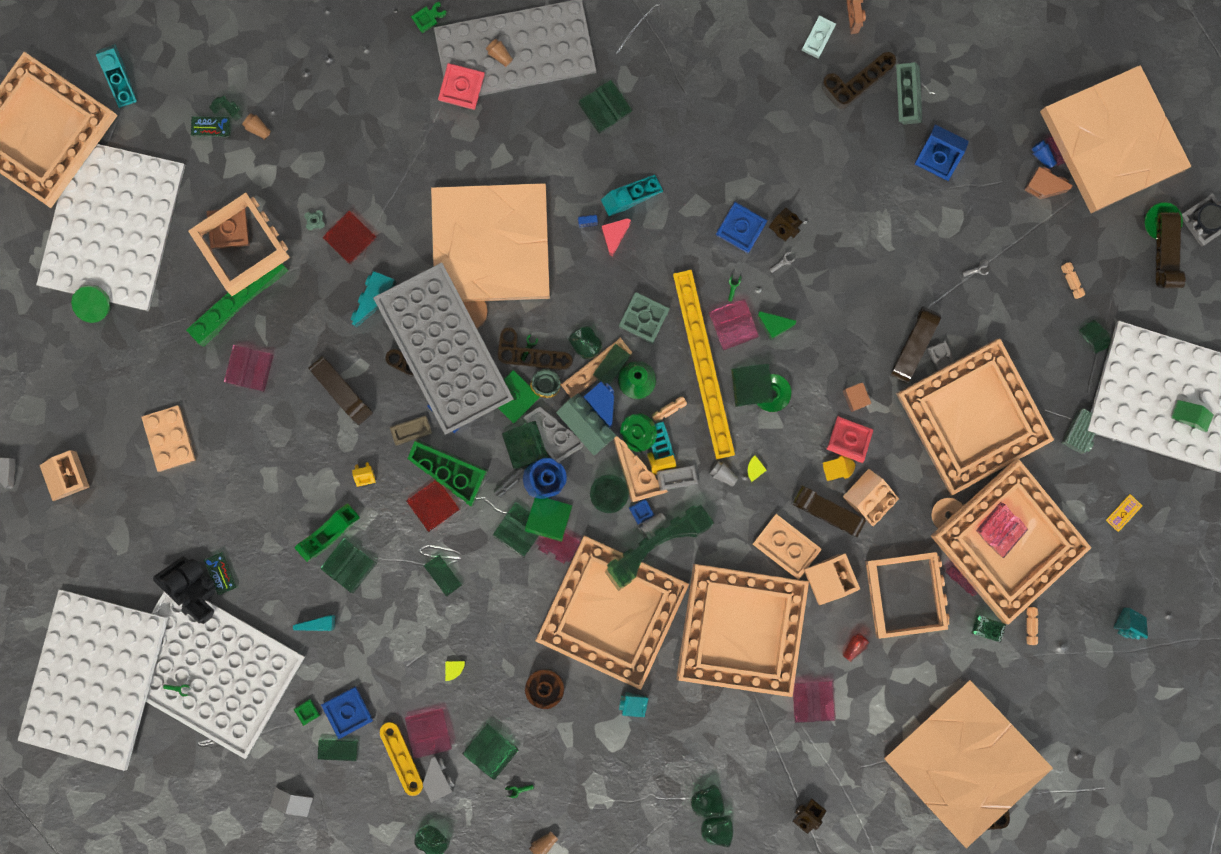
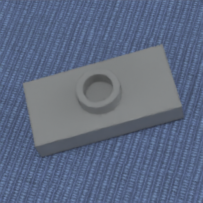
[927,341,955,371]
[656,465,698,491]

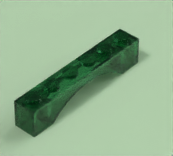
[605,505,714,591]

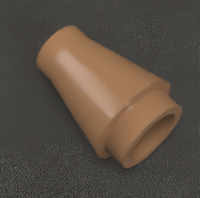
[486,39,513,67]
[242,113,271,140]
[529,831,558,854]

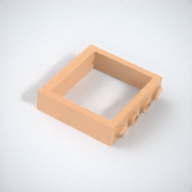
[188,193,290,296]
[865,552,950,639]

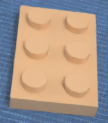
[142,406,196,472]
[752,514,822,580]

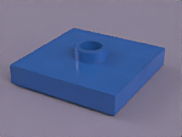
[716,202,768,254]
[321,686,374,739]

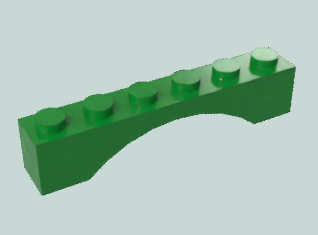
[186,253,289,347]

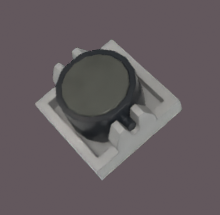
[1182,193,1221,247]

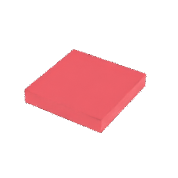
[438,63,485,110]
[827,416,873,463]

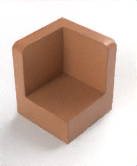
[843,383,872,412]

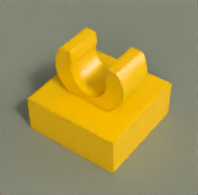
[352,462,376,487]

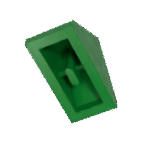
[757,311,796,340]
[1171,400,1214,432]

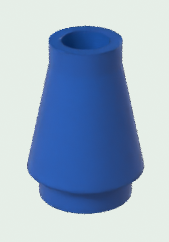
[1031,140,1057,169]

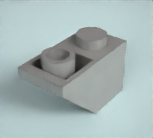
[423,755,455,803]

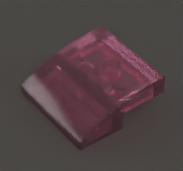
[709,299,759,350]
[224,345,273,392]
[976,502,1028,558]
[793,681,836,723]
[405,709,452,759]

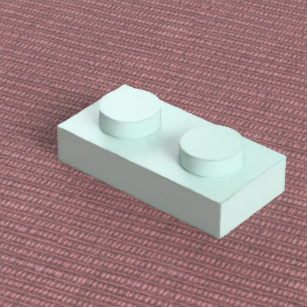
[802,16,836,59]

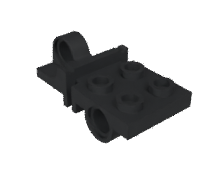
[153,556,216,624]

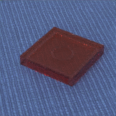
[322,211,377,264]
[406,480,460,532]

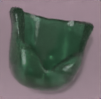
[568,326,602,360]
[691,785,725,818]
[701,815,733,848]
[414,825,450,854]

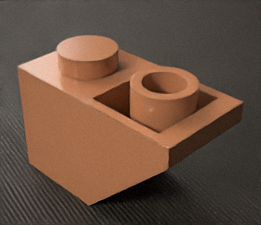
[1024,167,1073,199]

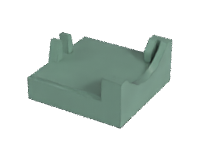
[619,292,670,345]

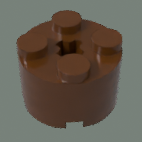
[525,669,565,709]

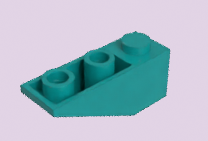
[96,44,137,108]
[601,175,663,216]
[351,271,397,328]
[1113,607,1148,640]
[619,692,649,717]

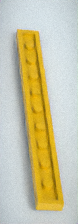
[673,270,735,460]

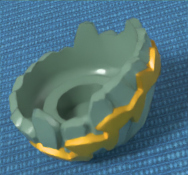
[530,369,561,398]

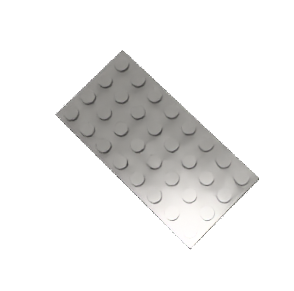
[434,0,596,96]
[373,263,513,435]

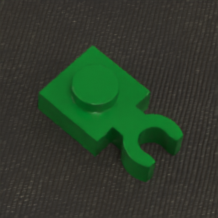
[411,2,447,34]

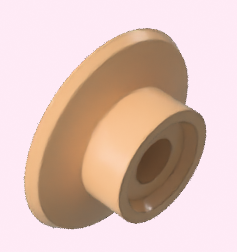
[932,498,963,528]

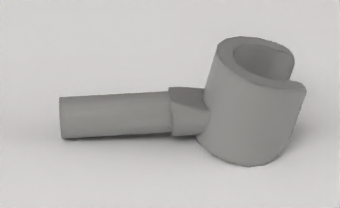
[769,252,795,273]
[963,260,990,276]

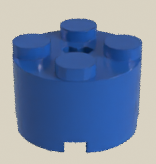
[523,458,567,499]

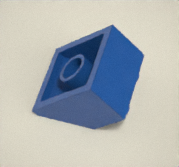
[915,125,969,181]
[584,382,614,428]

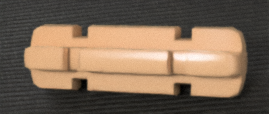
[1061,262,1085,299]
[652,396,687,423]
[1027,607,1038,645]

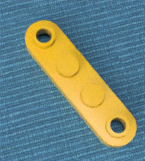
[380,722,423,796]

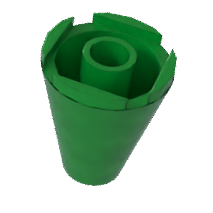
[618,361,656,399]

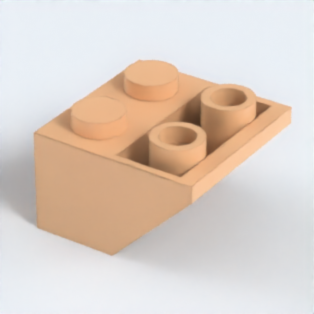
[39,450,90,501]
[843,469,899,527]
[804,553,860,605]

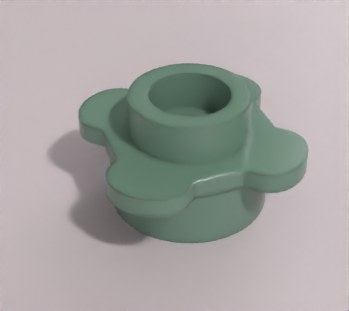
[304,210,325,231]

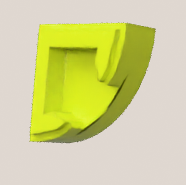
[747,456,767,482]
[445,661,465,681]

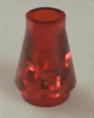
[842,633,870,662]

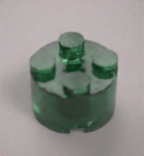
[590,474,629,514]

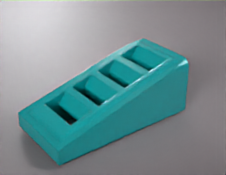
[651,422,675,460]
[293,615,335,631]

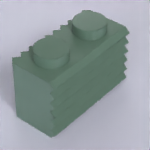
[1061,408,1097,454]

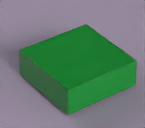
[293,699,321,726]

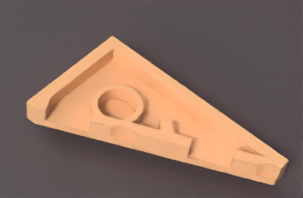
[613,436,668,502]

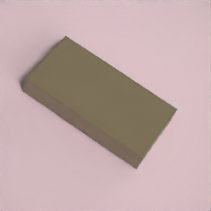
[390,415,433,446]

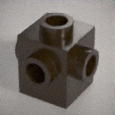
[768,207,803,242]
[792,798,827,834]

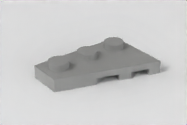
[523,407,585,463]

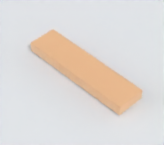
[561,338,632,398]

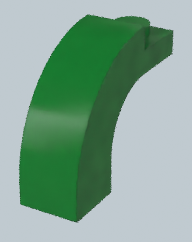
[294,504,360,562]

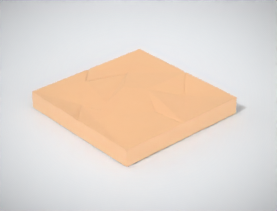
[0,52,118,208]
[1040,65,1191,213]
[431,184,550,302]
[896,338,1054,495]
[931,460,1091,625]
[535,535,689,690]
[676,564,809,697]
[884,680,1053,848]

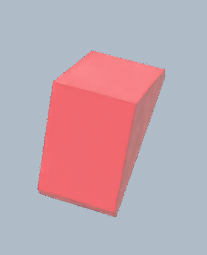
[602,218,631,257]

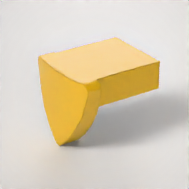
[647,452,676,475]
[822,455,856,481]

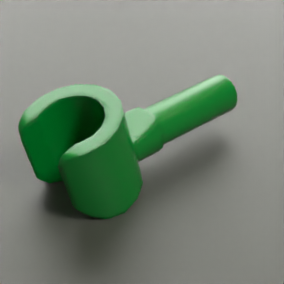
[728,274,742,302]
[521,335,538,362]
[163,684,190,696]
[505,784,534,798]

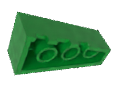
[407,440,488,507]

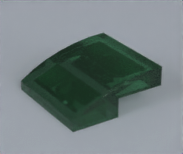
[578,80,633,134]
[731,364,773,407]
[492,502,539,558]
[320,538,377,594]
[462,724,519,780]

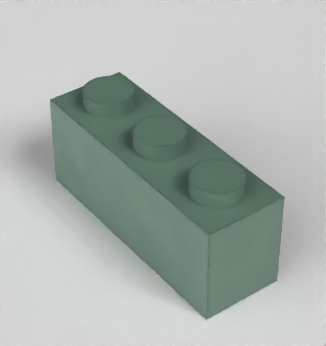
[896,62,922,125]
[556,393,616,456]

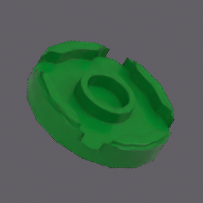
[71,285,110,323]
[620,413,657,452]

